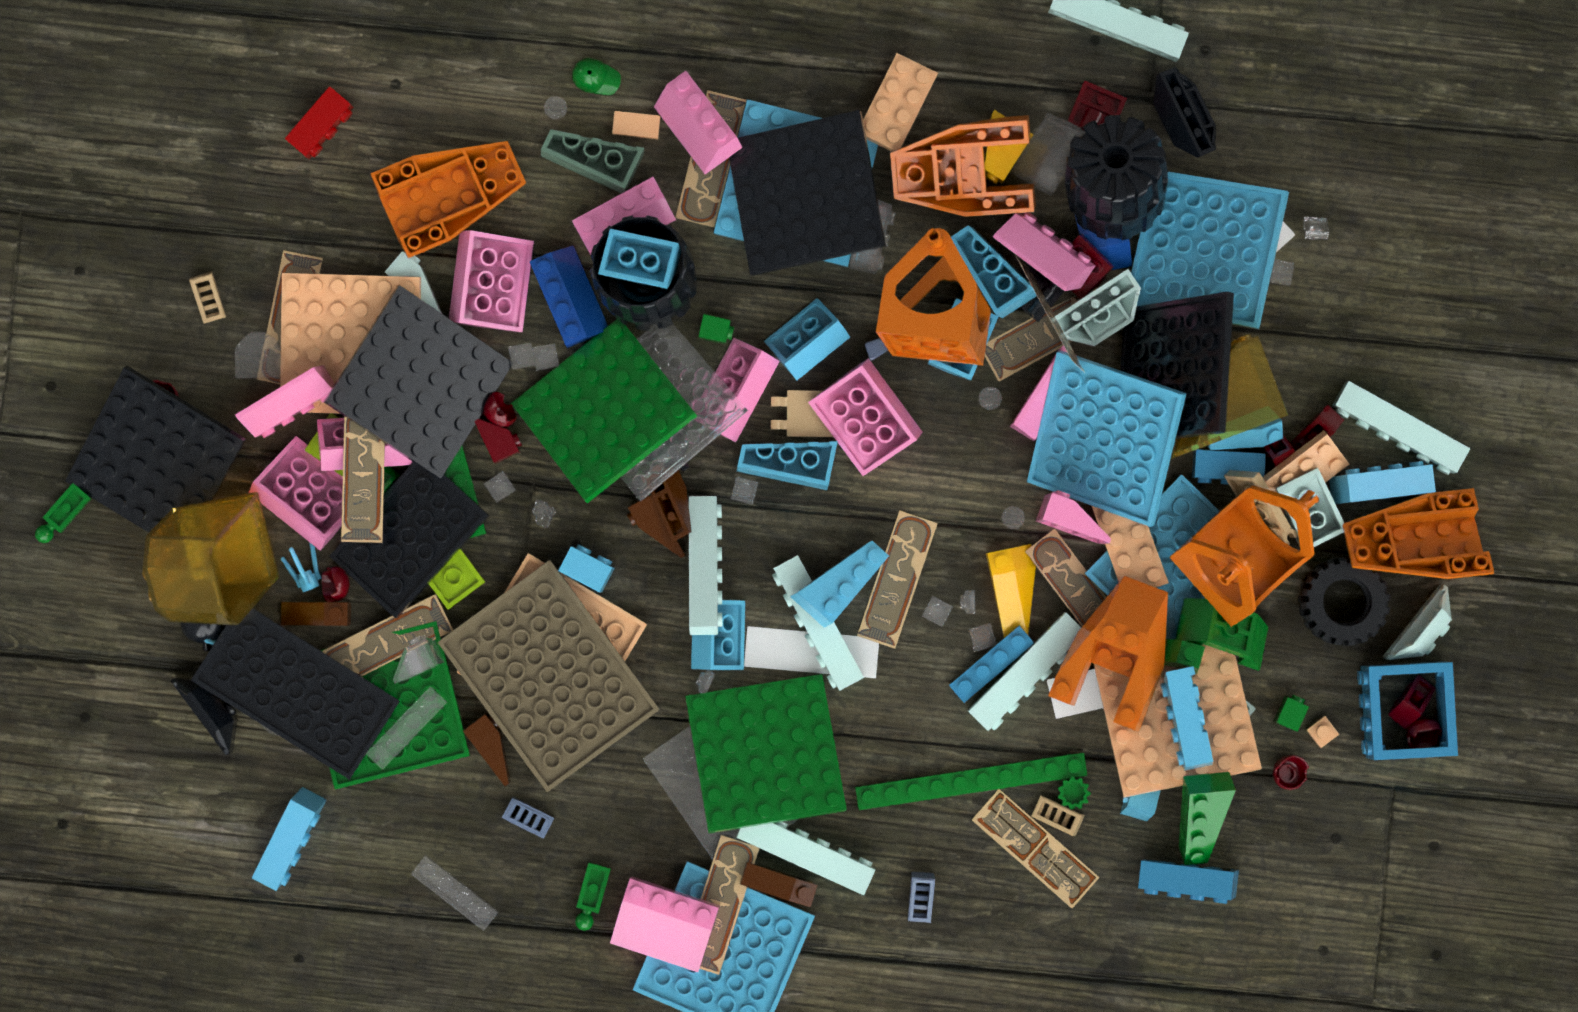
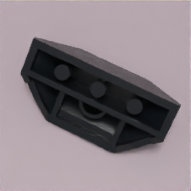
[1153,67,1216,158]
[170,678,238,755]

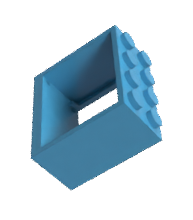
[1357,661,1458,760]

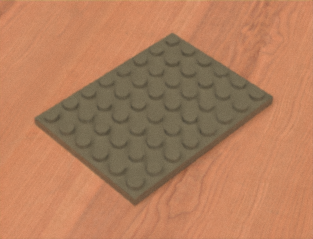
[437,560,660,792]

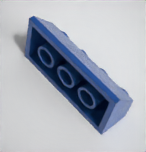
[529,246,608,348]

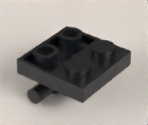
[1020,263,1064,322]

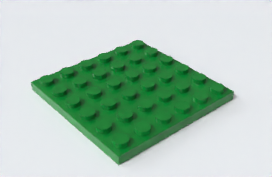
[511,319,697,503]
[321,621,471,790]
[685,674,847,834]

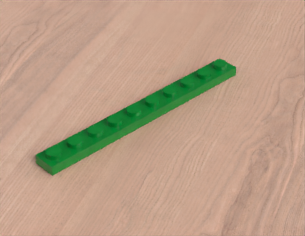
[855,752,1088,810]

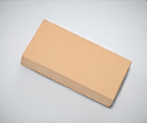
[612,111,661,140]

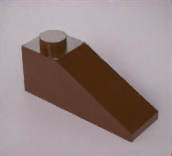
[645,467,692,542]
[627,495,686,558]
[281,602,351,626]
[463,714,511,786]
[740,862,818,907]

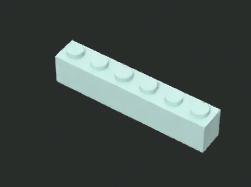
[1048,0,1189,62]
[1332,381,1470,475]
[689,496,723,635]
[772,555,864,691]
[967,612,1081,731]
[736,821,875,895]

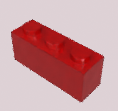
[285,86,354,159]

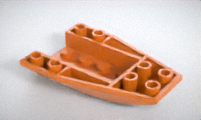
[370,141,526,259]
[1342,488,1494,579]

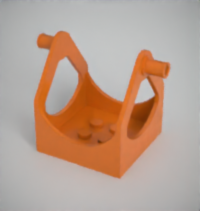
[876,228,991,366]
[1169,485,1319,627]

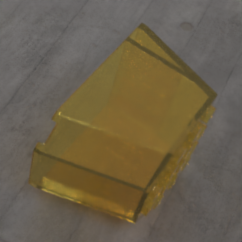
[143,492,279,625]

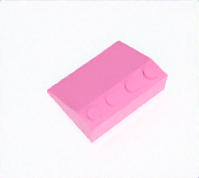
[449,230,534,332]
[808,358,923,476]
[249,436,343,551]
[1036,490,1111,545]
[610,877,720,972]

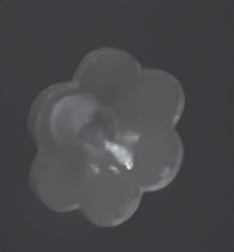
[533,500,555,528]

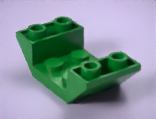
[1175,598,1268,671]

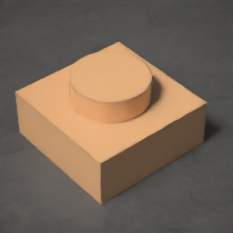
[1306,716,1339,748]

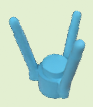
[281,542,322,592]

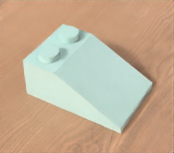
[1276,468,1344,547]

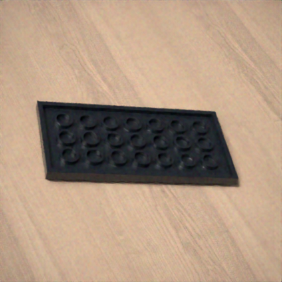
[191,601,400,780]

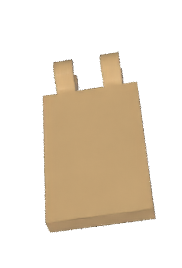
[771,390,833,437]
[1224,470,1298,545]

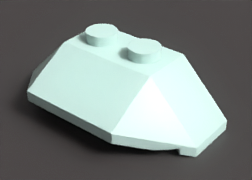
[1055,269,1141,346]
[1383,584,1452,660]

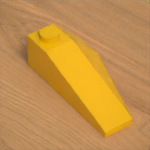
[986,544,1036,638]

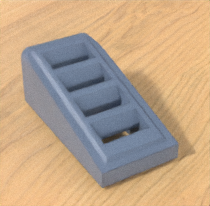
[864,338,888,361]
[502,797,554,839]
[908,872,935,923]

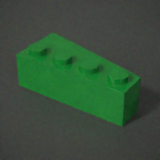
[1179,772,1236,865]

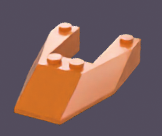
[890,115,1036,217]
[1048,576,1168,731]

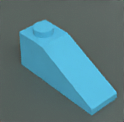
[1207,406,1283,450]

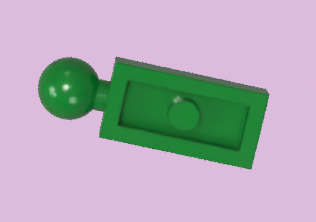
[35,483,92,543]
[575,862,611,931]

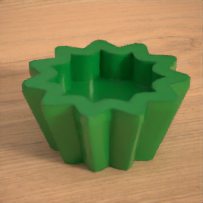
[1058,776,1091,810]

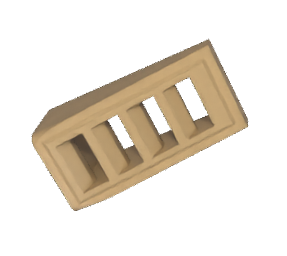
[189,271,226,324]
[1031,795,1085,836]

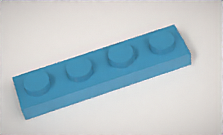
[949,625,1035,703]

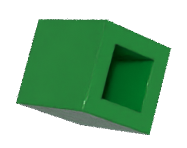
[699,314,734,344]
[1273,694,1309,732]

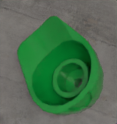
[572,58,621,96]

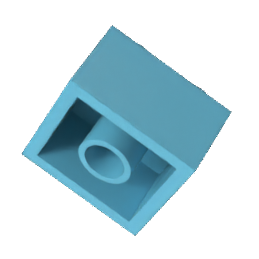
[558,544,615,593]

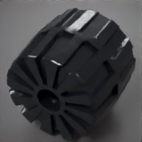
[1065,115,1168,240]
[590,215,697,331]

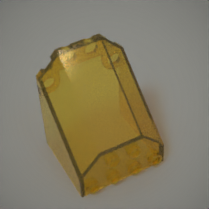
[1171,334,1288,459]

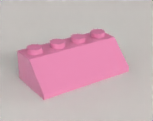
[654,71,742,174]
[572,177,676,255]
[993,212,1095,291]
[693,338,780,442]
[1010,346,1067,441]
[235,365,335,438]
[317,418,413,471]

